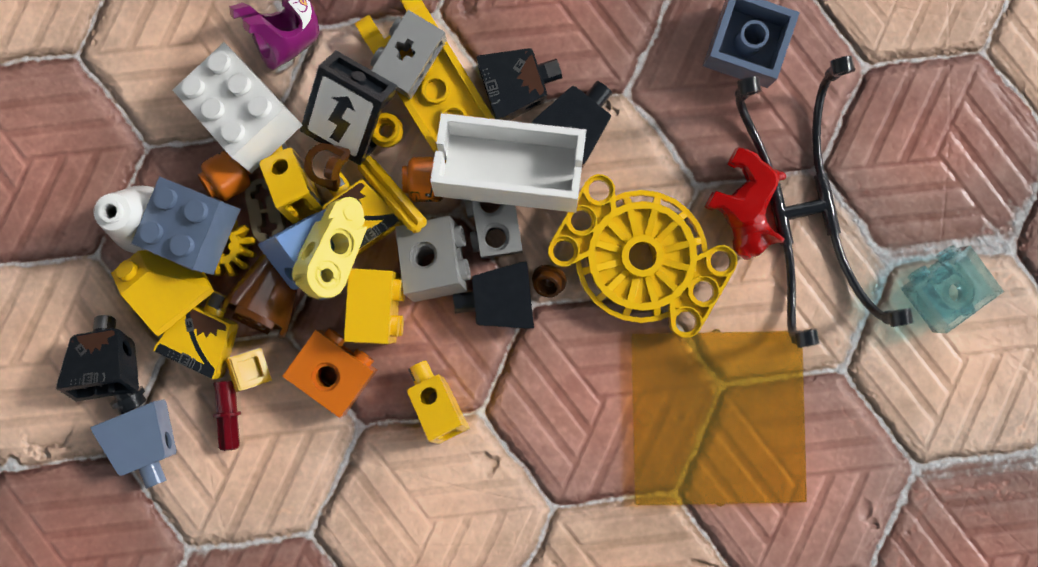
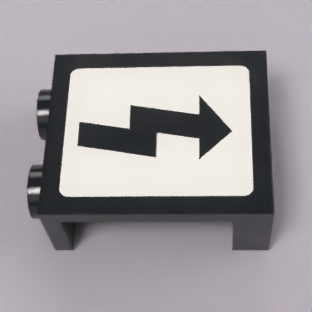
[300,50,398,165]

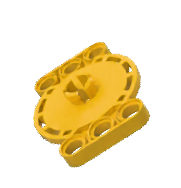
[548,174,738,338]

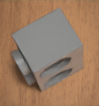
[465,200,523,259]

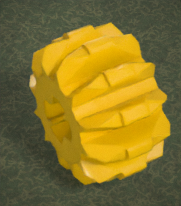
[214,220,257,277]

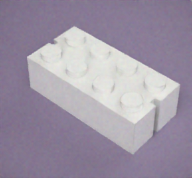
[430,113,586,213]

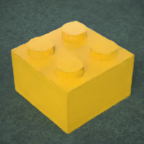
[344,269,405,344]

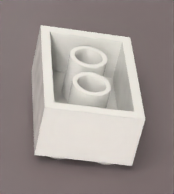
[173,42,303,173]

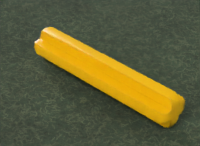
[357,156,427,233]

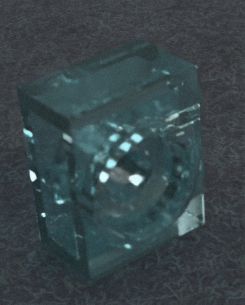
[901,245,1004,333]

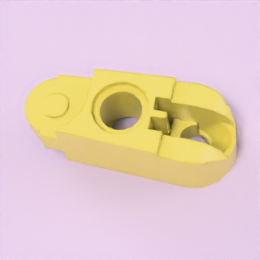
[292,197,367,299]

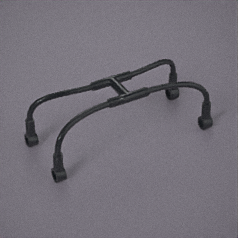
[735,55,914,348]

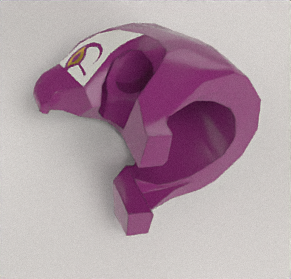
[229,0,319,70]

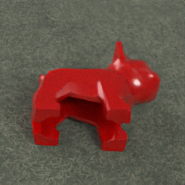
[704,147,786,260]

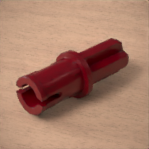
[212,380,241,451]

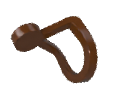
[304,143,351,192]

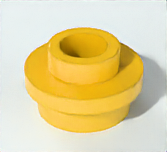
[371,113,404,148]

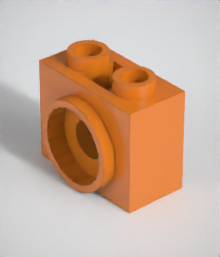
[282,328,378,418]

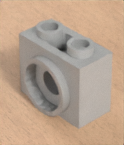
[395,215,471,302]

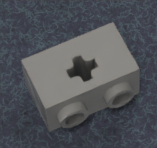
[371,10,447,99]

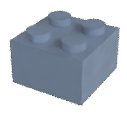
[703,0,800,88]
[131,176,240,275]

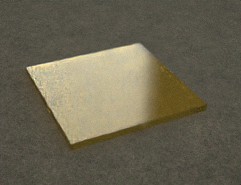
[631,329,807,507]

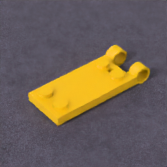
[354,0,495,164]

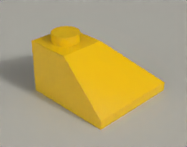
[111,250,214,336]

